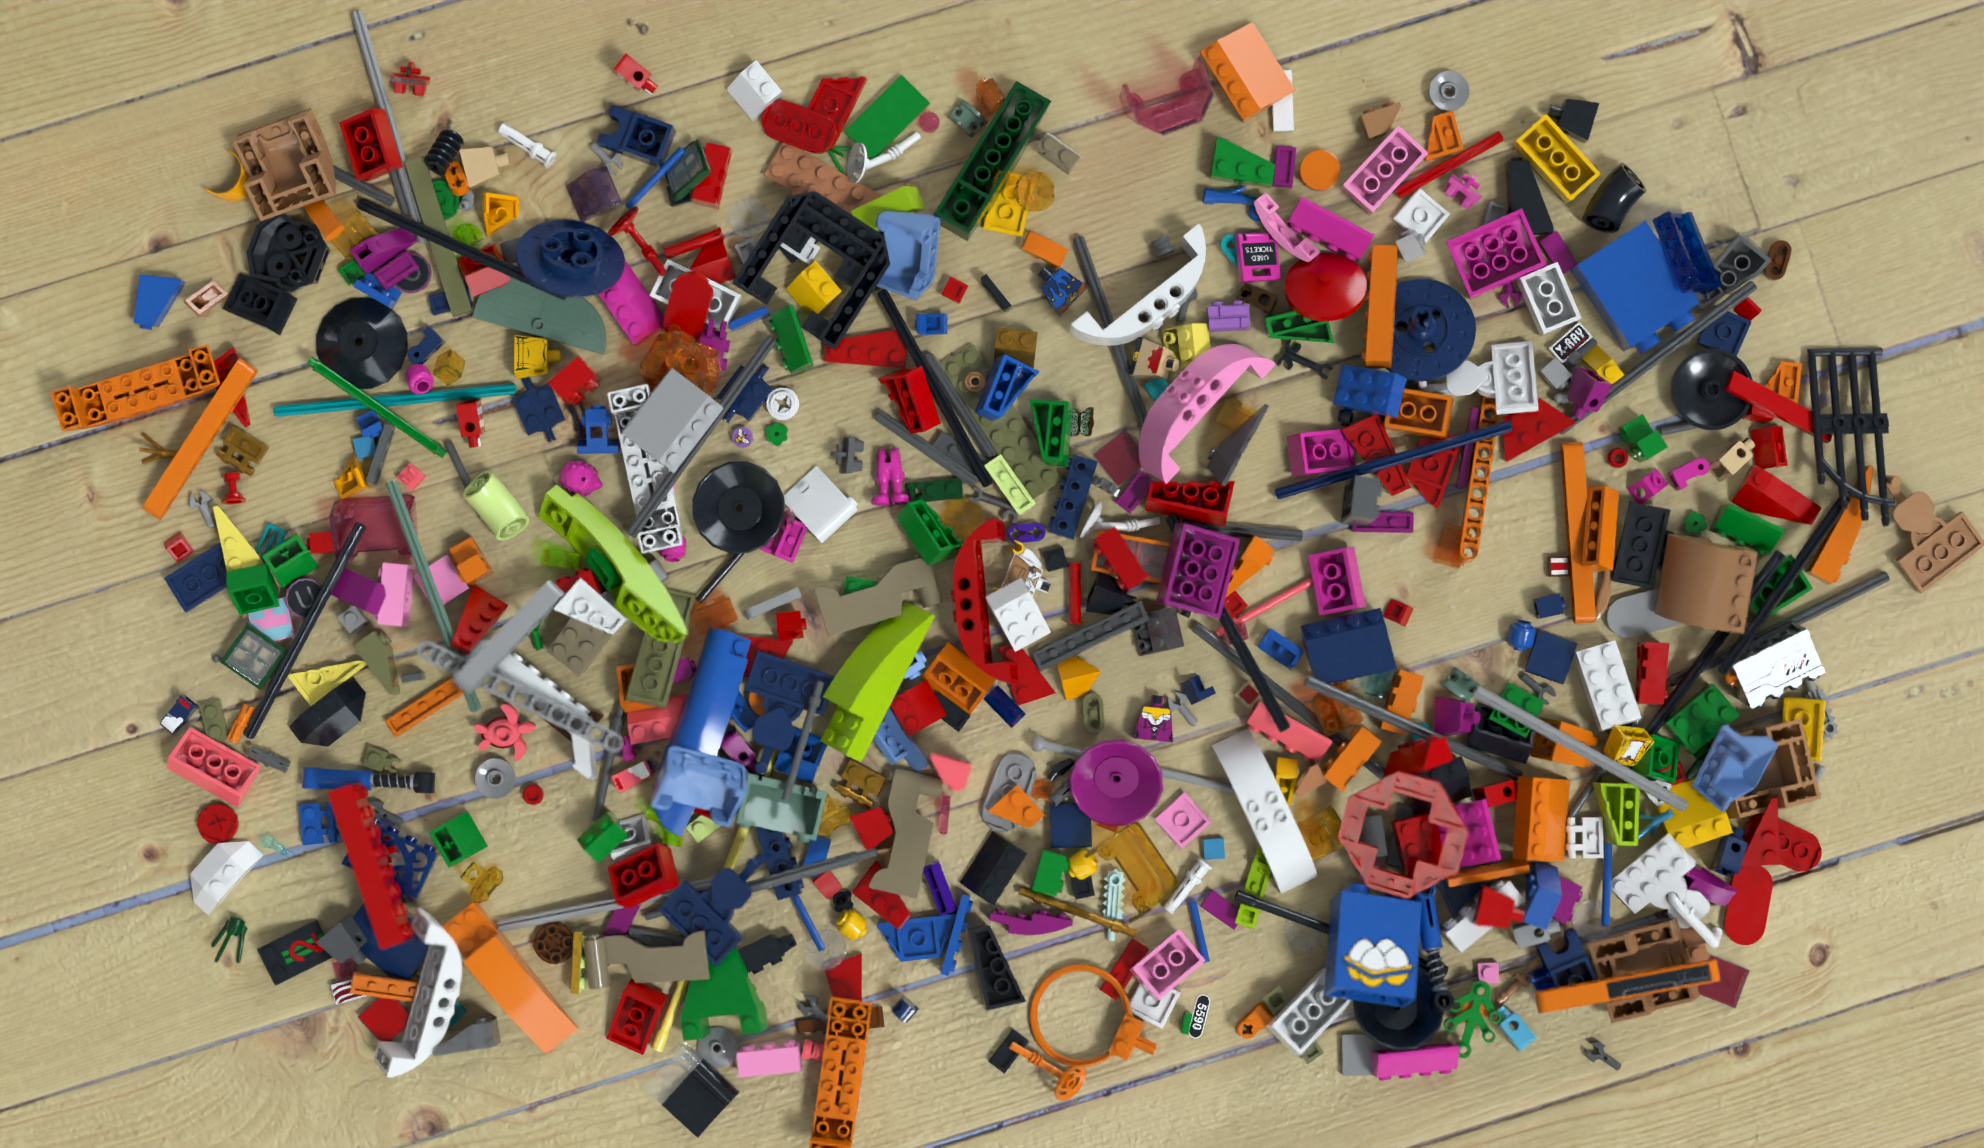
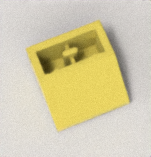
[1162,323,1211,369]

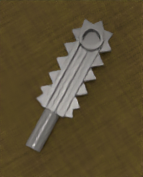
[1804,679,1838,739]

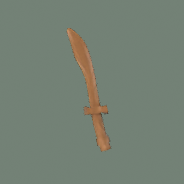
[1595,550,1617,620]
[1496,937,1566,1005]

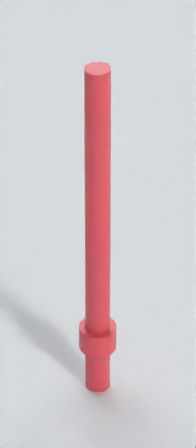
[1215,577,1314,637]

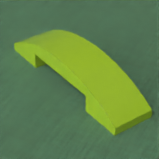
[1235,845,1271,929]

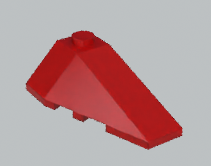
[1730,465,1822,525]

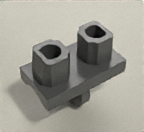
[830,436,864,474]

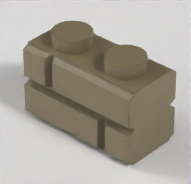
[1035,132,1080,174]

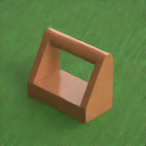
[1293,763,1327,796]

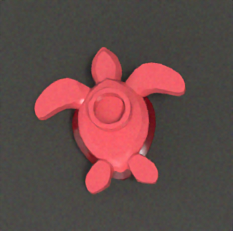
[474,703,536,761]

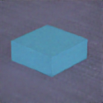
[353,436,377,459]
[1203,838,1225,860]

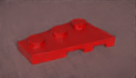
[851,860,912,930]
[823,954,862,1002]

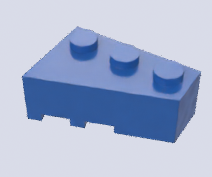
[974,354,1040,421]

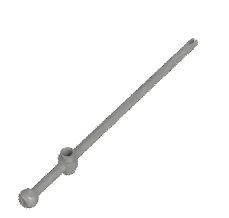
[1031,736,1235,794]

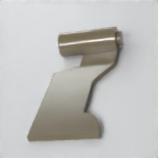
[814,554,943,637]
[869,768,943,898]
[583,930,710,989]

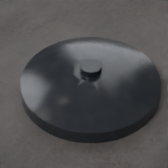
[1670,349,1752,431]

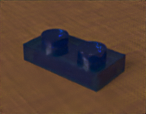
[984,685,1026,728]

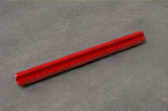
[1395,131,1504,199]

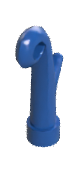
[1203,185,1261,221]

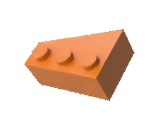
[1379,669,1424,735]
[1323,724,1382,792]

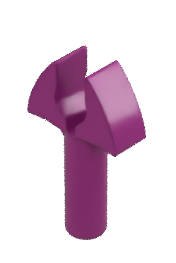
[1499,282,1522,309]

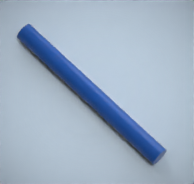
[625,146,686,209]
[1601,844,1612,926]

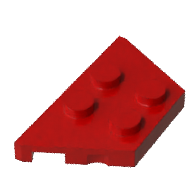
[808,76,867,149]
[1503,398,1576,462]
[1406,434,1461,509]
[740,636,793,678]

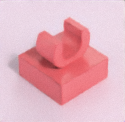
[396,463,426,492]

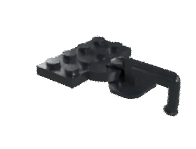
[1612,501,1703,589]

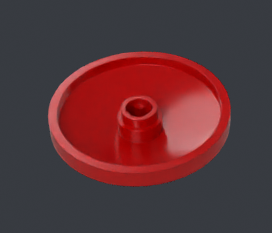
[1285,253,1367,322]

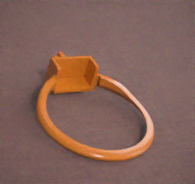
[1030,964,1158,1067]

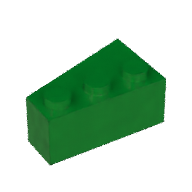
[1263,310,1334,343]

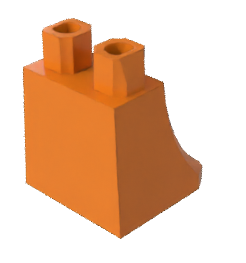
[1530,717,1598,767]

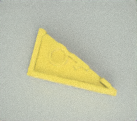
[213,506,265,572]
[288,660,367,706]

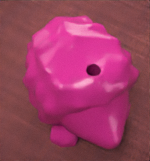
[559,460,603,496]

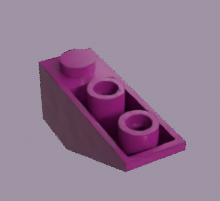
[350,228,418,275]

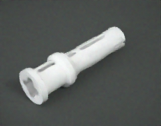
[498,123,557,168]
[1163,857,1212,914]

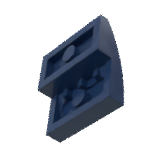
[1525,630,1577,685]
[1050,804,1092,848]

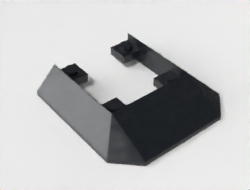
[732,191,890,350]

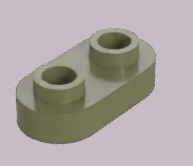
[1082,693,1104,734]

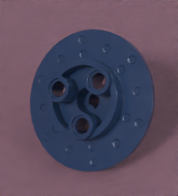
[516,220,625,297]
[1367,279,1476,381]

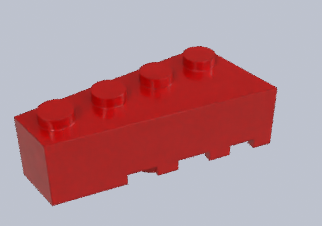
[1145,481,1235,527]

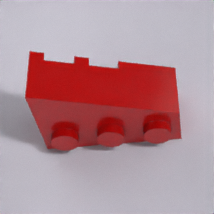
[878,366,941,434]

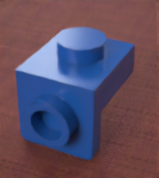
[915,313,948,336]
[356,410,383,439]

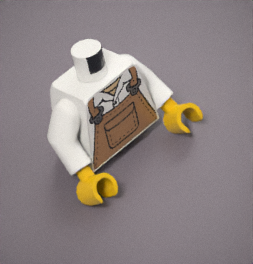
[993,540,1051,597]

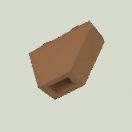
[1359,101,1401,141]

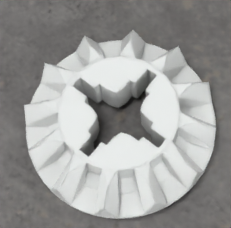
[767,388,799,420]

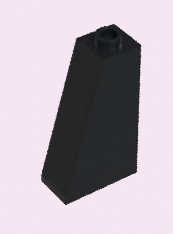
[1505,157,1554,235]

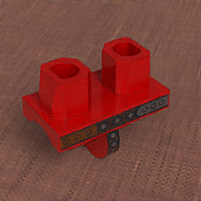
[390,62,430,96]

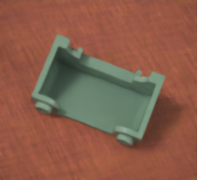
[735,773,827,843]

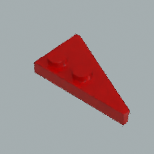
[1741,795,1781,866]

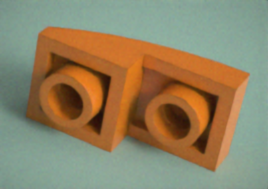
[1021,231,1068,268]

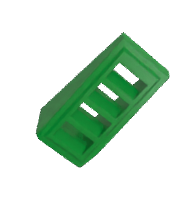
[585,547,622,591]

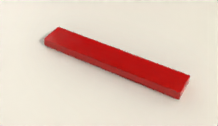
[1725,371,1832,443]

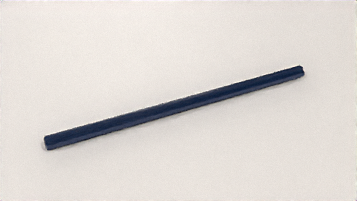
[1275,421,1513,499]

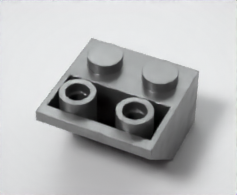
[1133,607,1184,656]

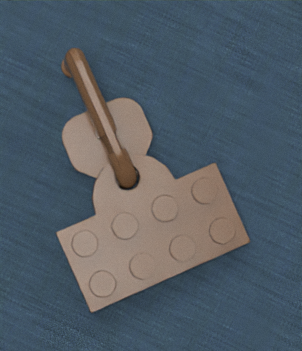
[1886,475,1984,593]

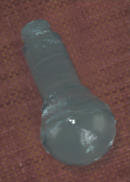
[261,834,290,857]

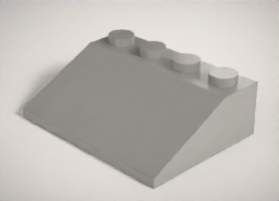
[621,368,724,473]

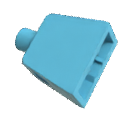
[1496,1005,1537,1051]

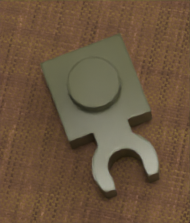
[362,746,402,773]

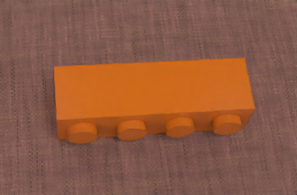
[1582,485,1619,572]

